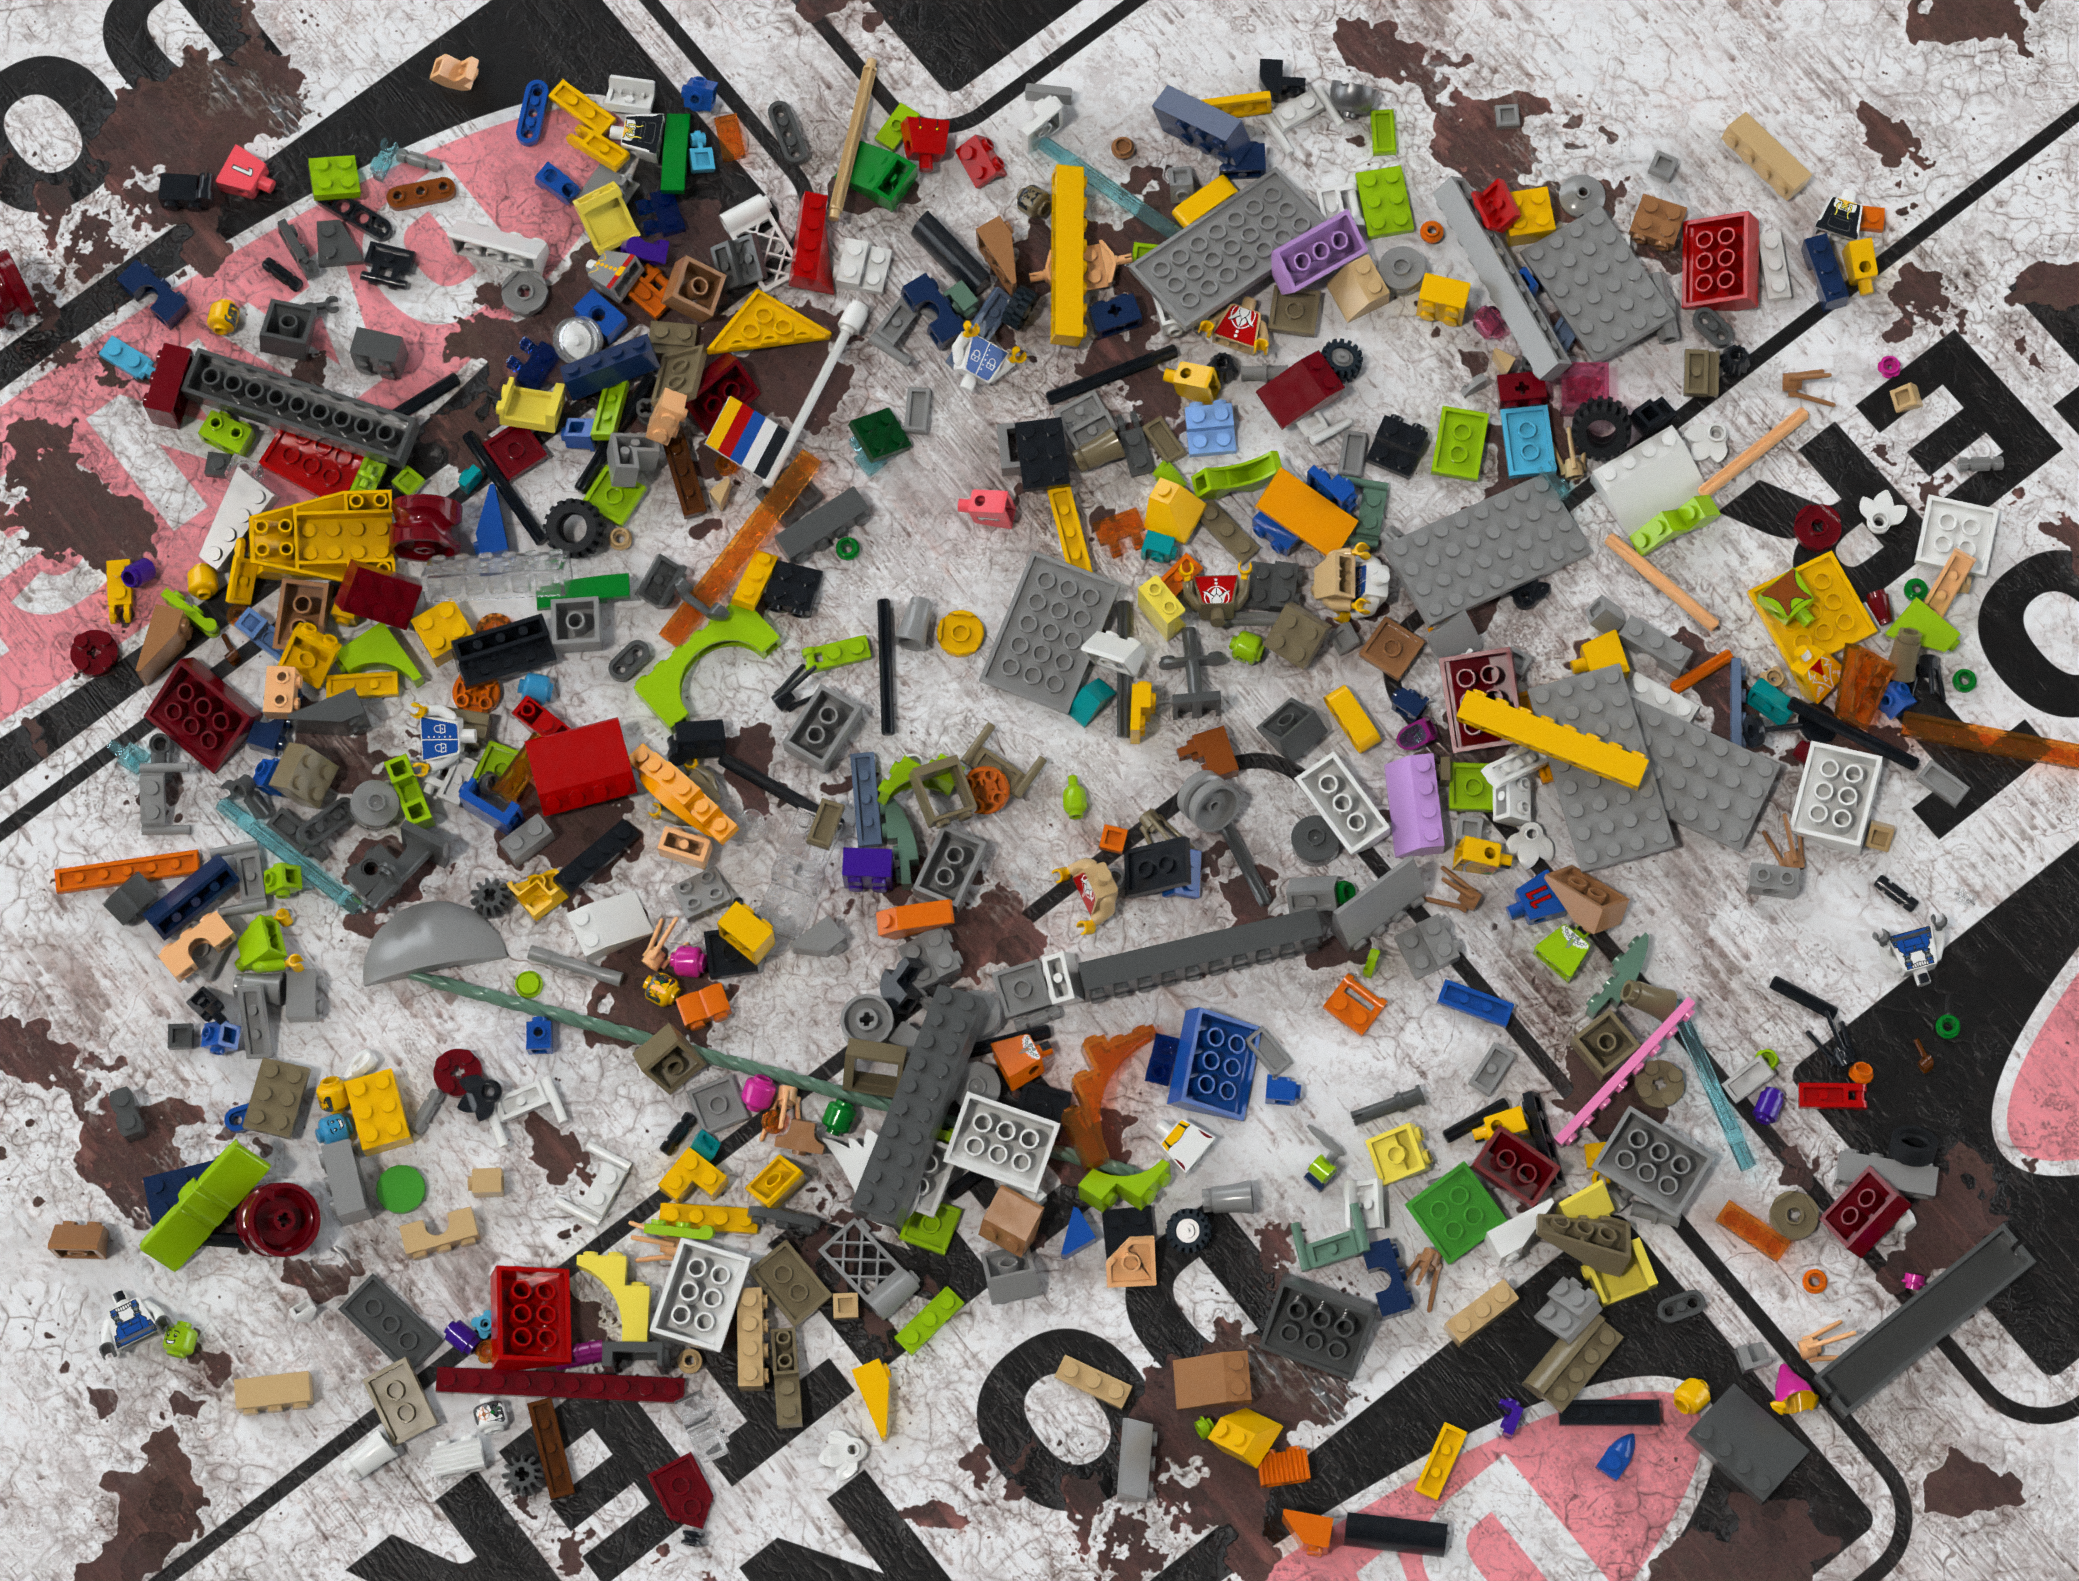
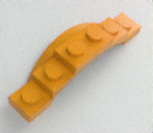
[629,743,740,846]

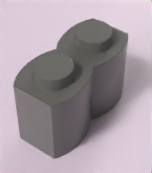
[102,871,159,926]
[109,1086,147,1143]

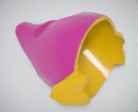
[1770,1364,1819,1416]

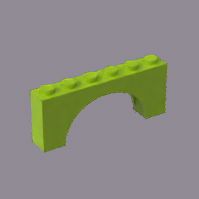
[633,603,782,735]

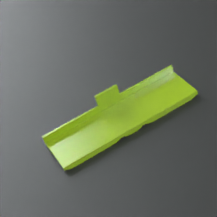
[139,1139,271,1272]

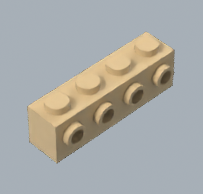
[1721,112,1812,201]
[737,1287,769,1392]

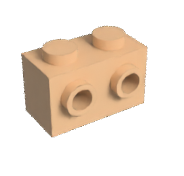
[645,387,688,446]
[263,666,303,719]
[657,826,713,870]

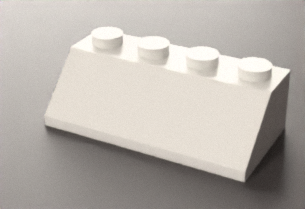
[447,220,550,276]
[1294,751,1390,855]

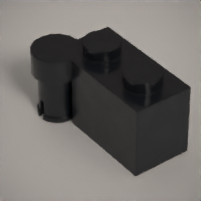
[158,172,215,212]
[667,719,726,767]

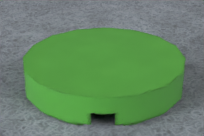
[376,1165,426,1214]

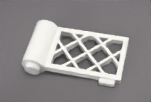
[719,193,793,293]

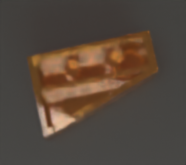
[1834,643,1897,731]

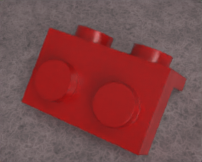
[955,134,1007,189]
[1471,178,1522,233]

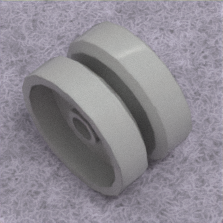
[1177,770,1240,832]
[840,994,895,1044]

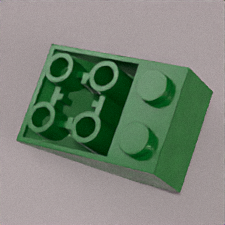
[834,141,918,212]

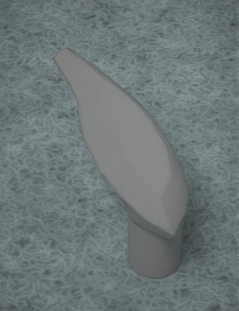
[1307,1124,1345,1165]

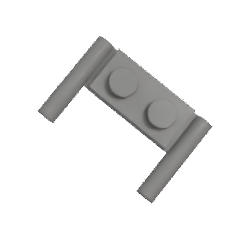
[868,296,937,367]
[139,762,191,835]
[209,840,268,917]

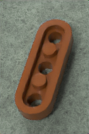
[386,177,456,211]

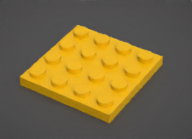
[1747,550,1878,674]

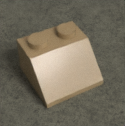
[1326,254,1390,323]

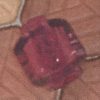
[1473,305,1507,340]

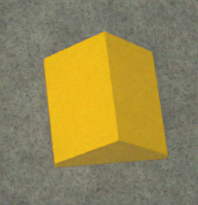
[745,1154,806,1210]

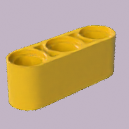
[1172,175,1239,229]
[1323,685,1381,754]

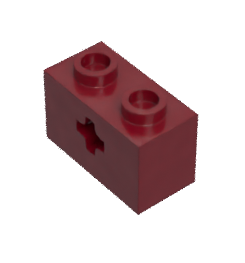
[1495,371,1547,410]

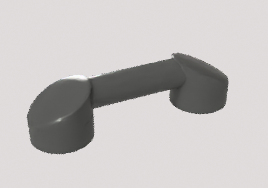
[674,576,730,621]

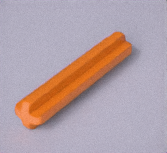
[1670,649,1734,694]

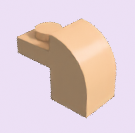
[429,54,479,91]

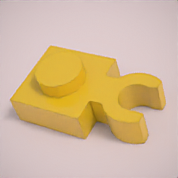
[1583,1142,1611,1185]

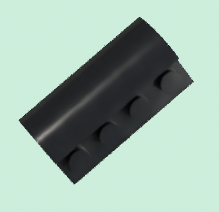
[451,613,557,690]

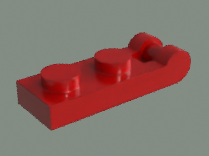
[1798,1083,1868,1111]

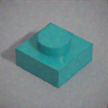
[458,464,483,495]
[690,1129,721,1162]

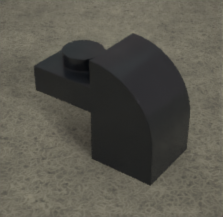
[1259,59,1306,103]
[1630,396,1677,439]
[880,957,925,1015]

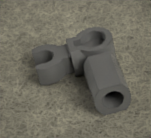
[220,774,271,820]

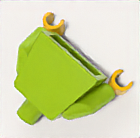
[234,908,304,973]

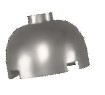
[1330,80,1377,118]

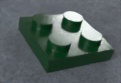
[848,407,912,464]

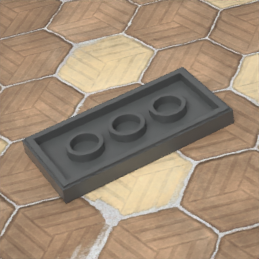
[338,1273,444,1371]

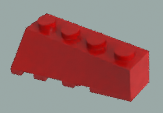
[788,191,835,295]

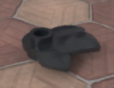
[1506,579,1550,610]
[457,1075,503,1122]

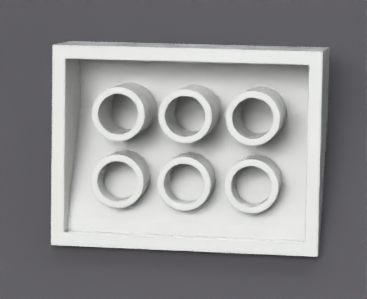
[1590,425,1705,538]
[1790,741,1883,855]
[943,1091,1060,1194]
[649,1237,752,1353]

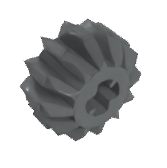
[470,878,512,919]
[502,1454,545,1498]

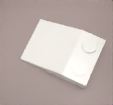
[566,890,654,963]
[914,1141,957,1218]
[1484,1198,1554,1268]

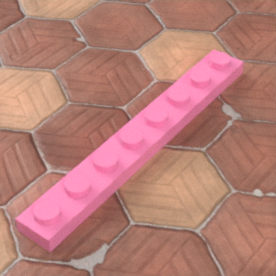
[1554,997,1695,1148]

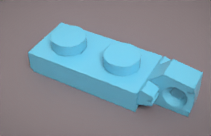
[99,335,156,380]

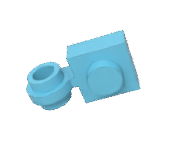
[688,130,715,173]

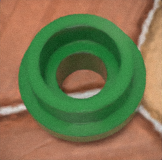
[836,537,860,561]
[1903,578,1928,601]
[1952,669,1977,693]
[1336,881,1356,905]
[1935,1015,1960,1039]

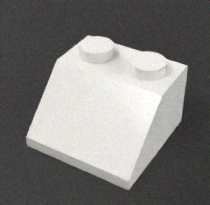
[1081,630,1146,678]

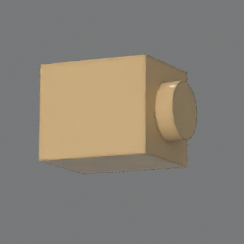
[467,1168,504,1198]

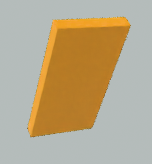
[1254,467,1358,557]

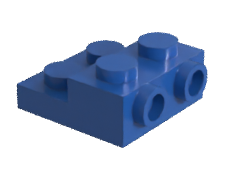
[1306,465,1358,514]

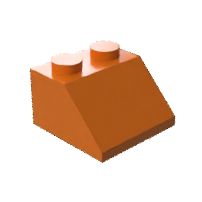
[1282,1509,1334,1558]

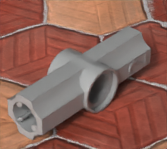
[1648,272,1680,345]

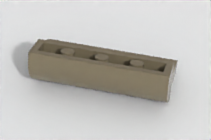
[1521,1314,1624,1414]

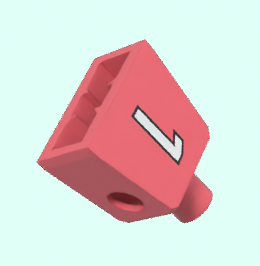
[215,144,276,199]
[958,489,1016,529]

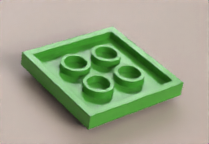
[1404,1161,1508,1265]

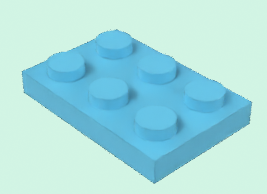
[1500,405,1556,479]

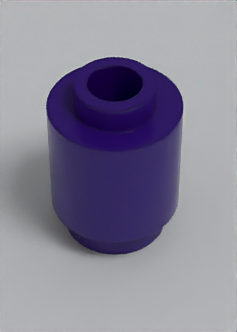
[121,558,156,588]
[1752,1087,1784,1125]
[444,1320,482,1356]

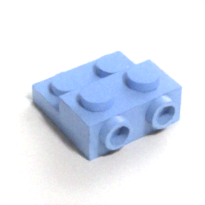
[1185,399,1236,458]

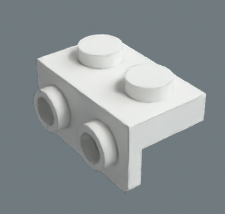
[604,75,655,114]
[1343,1178,1385,1231]

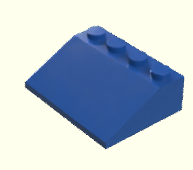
[1167,1007,1261,1121]

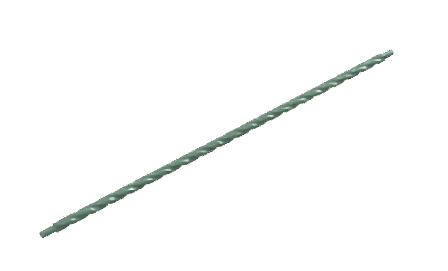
[408,973,1144,1176]

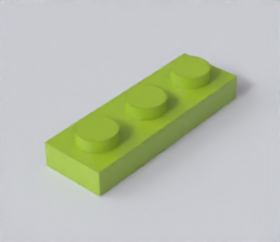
[590,380,630,440]
[894,1286,965,1356]

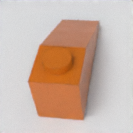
[876,899,955,940]

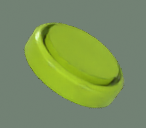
[515,971,543,999]

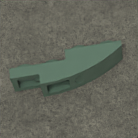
[880,797,920,890]
[1585,932,1649,1020]

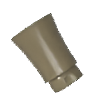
[1071,427,1126,473]
[1882,627,1922,683]
[1620,979,1677,1022]

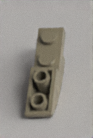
[771,1327,803,1429]

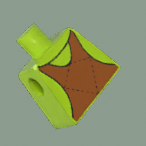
[1756,567,1815,628]

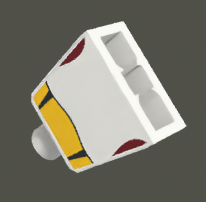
[1154,1119,1215,1178]

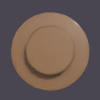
[1111,137,1134,160]

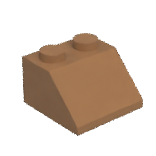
[978,1185,1045,1258]
[48,1221,109,1260]

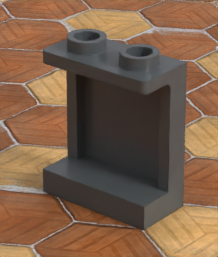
[602,1341,671,1375]

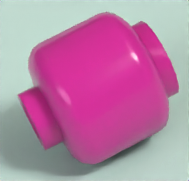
[670,945,707,978]
[741,1074,776,1112]

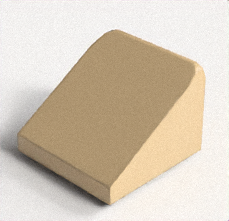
[1492,348,1516,374]
[1889,382,1923,413]
[709,478,732,511]
[1865,820,1895,852]

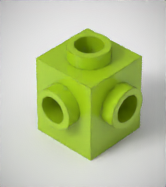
[264,862,303,899]

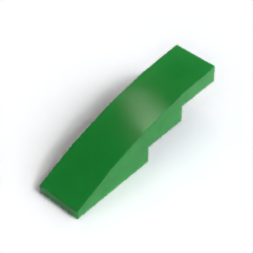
[661,114,690,194]
[536,573,630,611]

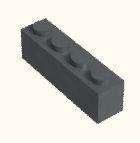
[774,486,871,564]

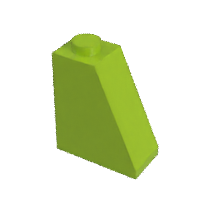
[1884,597,1961,654]

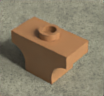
[774,1118,826,1156]

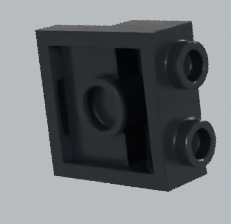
[1365,414,1428,480]
[763,560,823,618]

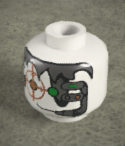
[473,1397,508,1435]

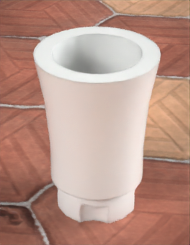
[341,1428,399,1482]

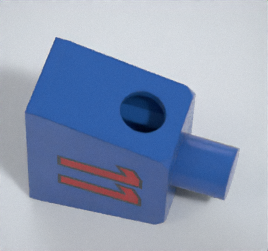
[1505,869,1567,925]

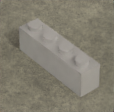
[1833,1148,1939,1201]

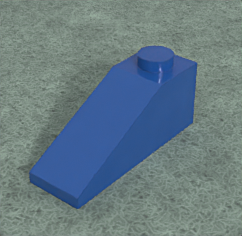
[473,484,511,563]

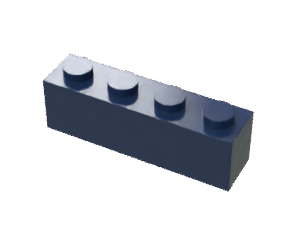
[560,334,661,401]
[142,854,240,941]

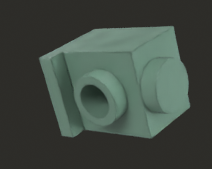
[943,280,979,320]

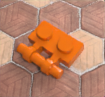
[626,263,669,321]

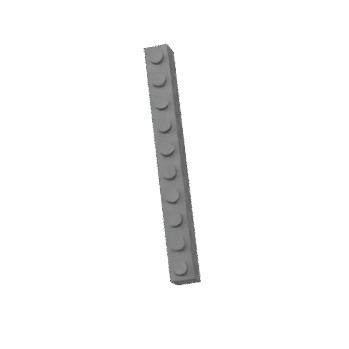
[1432,176,1572,381]

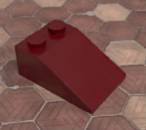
[1256,350,1345,430]

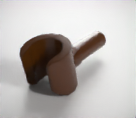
[221,633,241,666]
[1914,1038,1934,1074]

